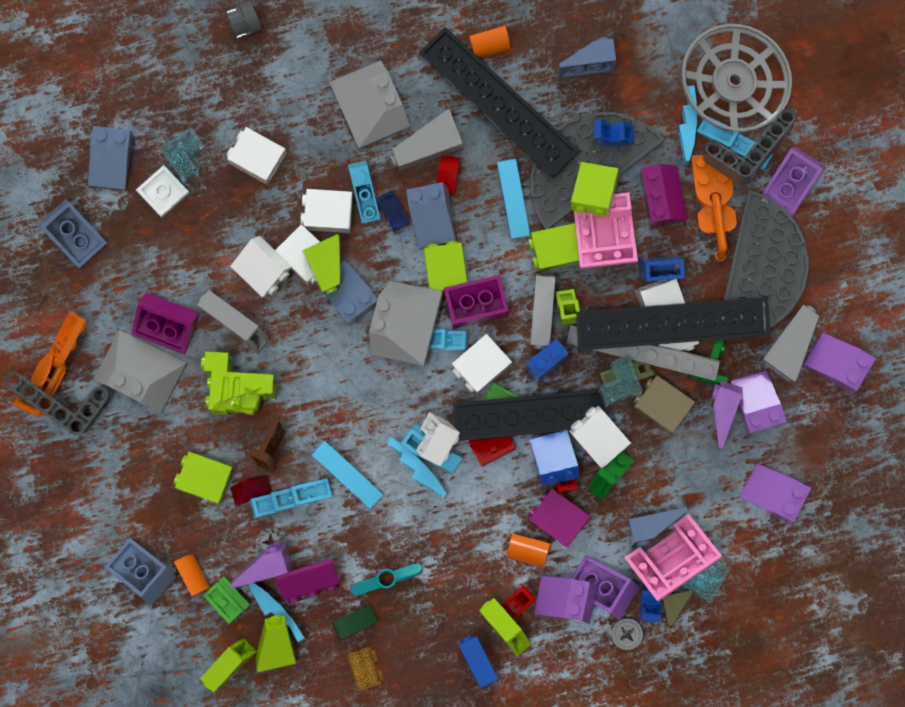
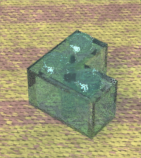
[159,127,204,184]
[598,355,642,407]
[680,561,731,604]

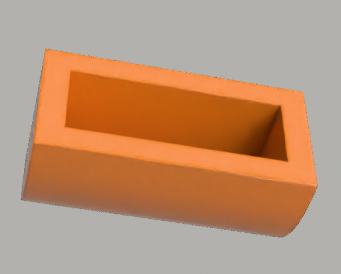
[469,26,511,59]
[506,534,550,568]
[174,554,211,598]

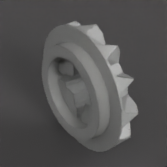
[255,527,287,553]
[611,619,643,650]

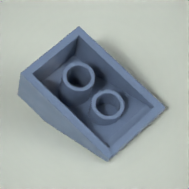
[558,37,616,79]
[88,126,134,191]
[406,182,456,249]
[38,199,107,268]
[316,260,377,327]
[627,507,687,548]
[104,538,177,606]

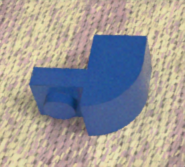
[593,119,633,147]
[640,582,661,623]

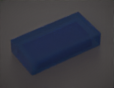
[376,190,410,233]

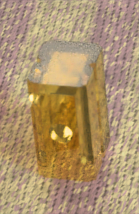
[347,647,384,692]

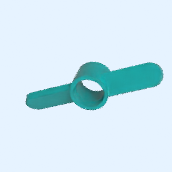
[351,563,422,595]

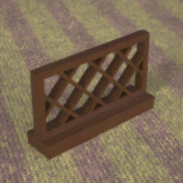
[249,415,287,473]

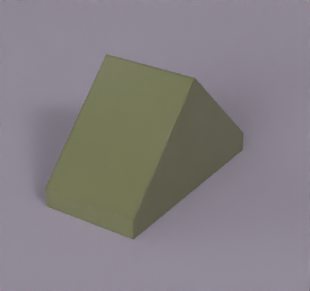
[661,591,692,627]

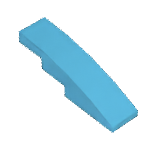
[678,85,697,166]
[697,115,774,171]
[497,159,530,239]
[429,329,468,351]
[387,437,447,499]
[311,441,383,509]
[250,478,333,519]
[248,583,306,643]

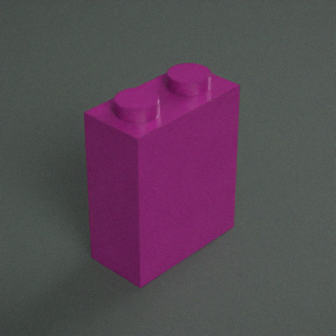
[528,489,590,549]

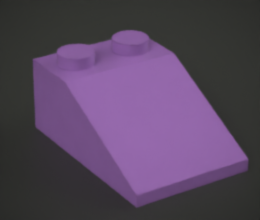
[762,146,827,216]
[804,333,876,394]
[730,371,787,436]
[711,380,743,449]
[739,464,811,525]
[230,541,292,588]
[571,555,639,621]
[534,576,597,624]

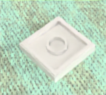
[136,165,190,218]

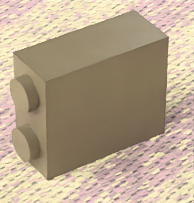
[633,376,695,436]

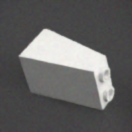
[634,279,699,352]

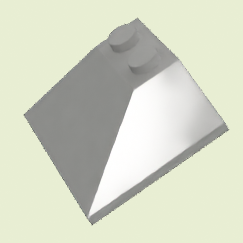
[329,60,411,149]
[369,281,443,366]
[93,330,187,414]

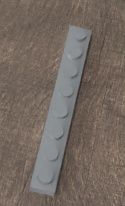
[567,324,721,381]

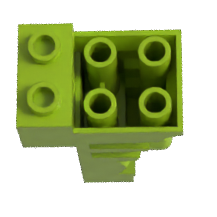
[201,352,277,416]

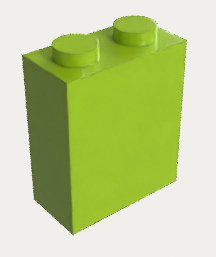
[571,162,619,217]
[528,223,580,273]
[424,241,467,294]
[174,452,234,506]

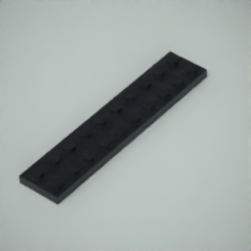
[419,27,579,179]
[576,297,770,351]

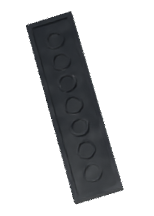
[452,389,609,442]

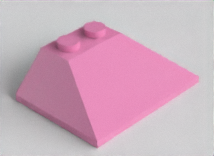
[574,192,638,269]
[624,514,723,602]

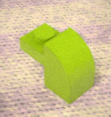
[555,289,580,326]

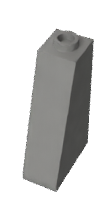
[390,109,463,171]
[531,273,555,349]
[197,290,270,354]
[761,305,819,385]

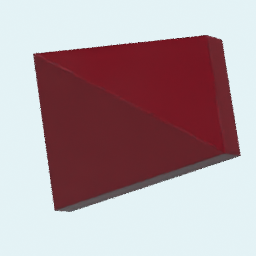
[230,476,272,506]

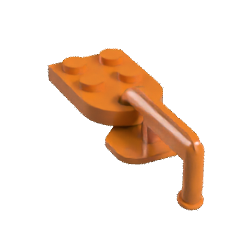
[690,153,737,261]
[12,311,86,417]

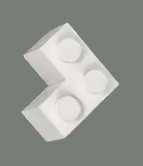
[416,412,460,466]

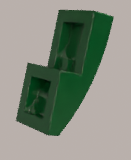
[332,605,378,640]

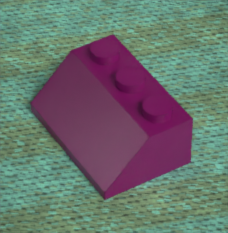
[640,164,688,227]
[444,275,509,329]
[131,292,199,354]
[275,559,340,604]

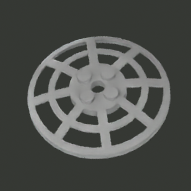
[681,24,792,133]

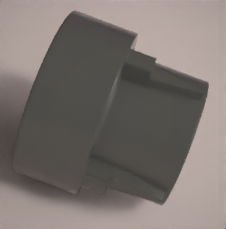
[227,1,262,38]

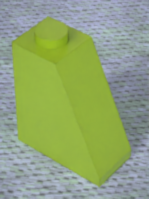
[302,234,340,295]
[479,598,531,657]
[256,615,296,672]
[200,638,257,693]

